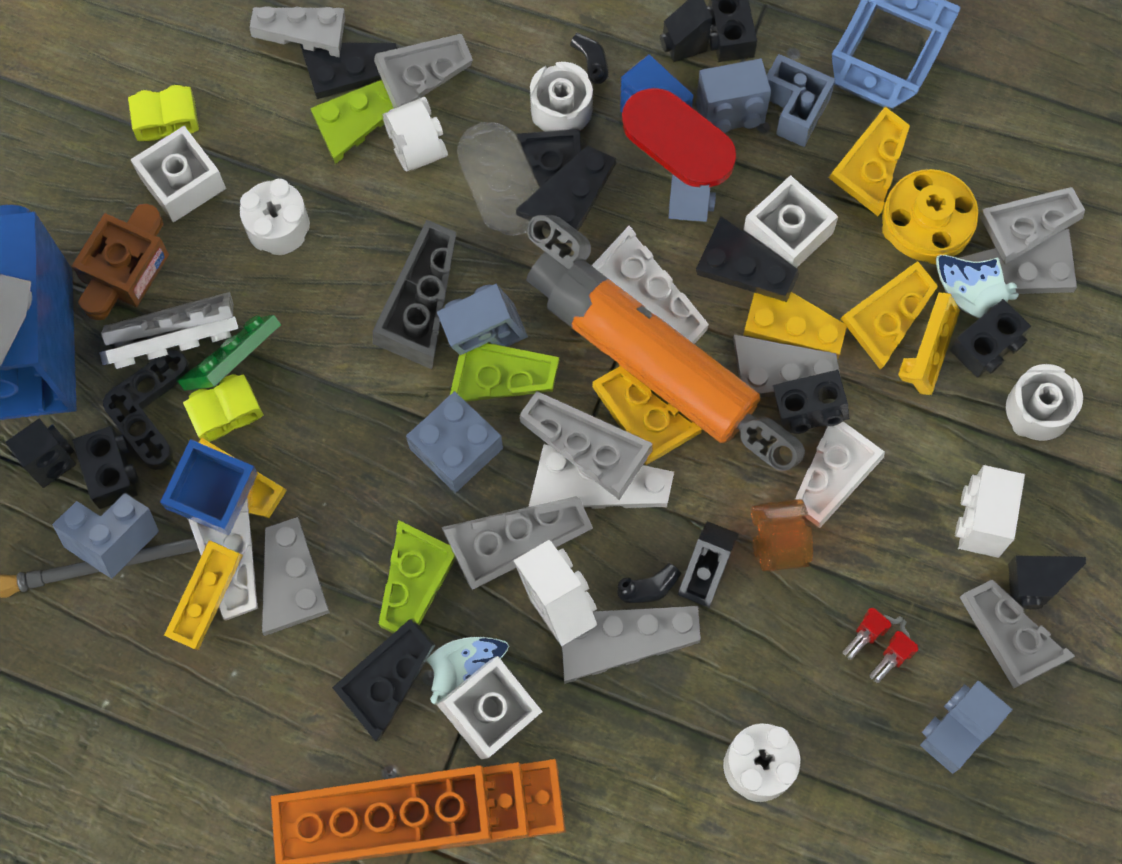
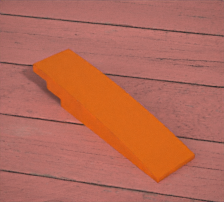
[271,759,566,864]

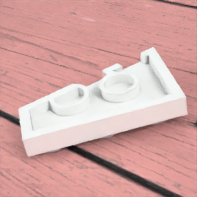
[793,422,885,528]

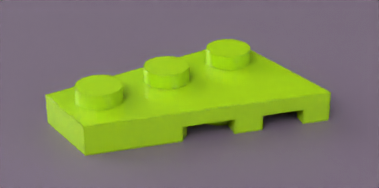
[450,343,560,402]
[379,520,456,633]

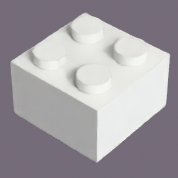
[131,126,226,223]
[743,175,838,268]
[955,465,1025,558]
[513,539,597,646]
[437,656,542,759]

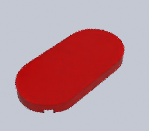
[622,88,736,188]

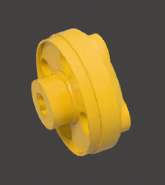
[882,169,978,265]

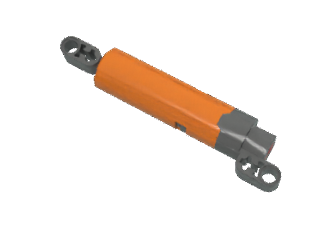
[526,215,805,471]

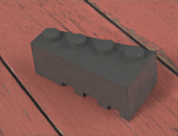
[373,220,456,369]

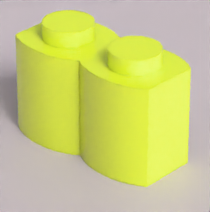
[128,85,199,141]
[183,374,264,442]

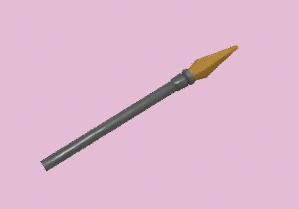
[0,537,199,598]

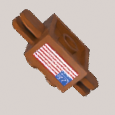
[72,204,169,320]

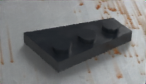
[300,43,398,100]
[517,129,587,219]
[516,146,616,231]
[696,216,799,302]
[332,619,435,742]

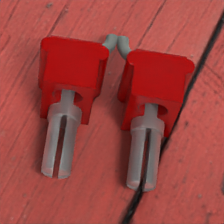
[843,608,919,683]

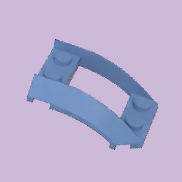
[832,0,961,110]

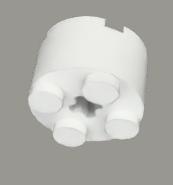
[530,62,593,131]
[383,97,448,171]
[240,179,310,255]
[1006,364,1083,441]
[724,724,800,802]

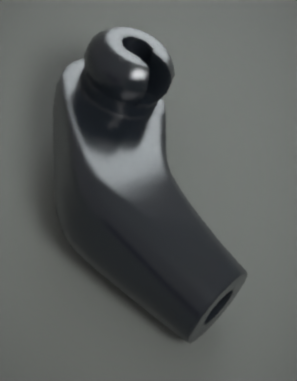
[570,33,609,84]
[617,563,681,603]

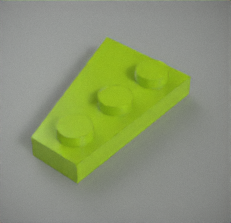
[310,80,394,164]

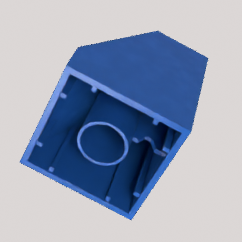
[0,205,77,420]

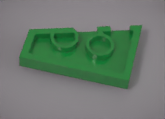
[177,315,281,391]

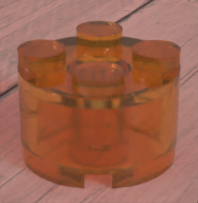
[751,499,813,572]

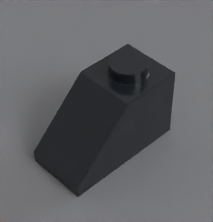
[660,0,712,62]
[678,521,739,608]
[1008,555,1086,610]

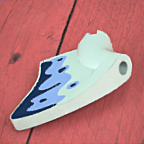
[936,255,1018,319]
[427,637,509,705]

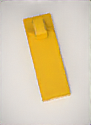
[898,293,960,395]
[164,540,243,650]

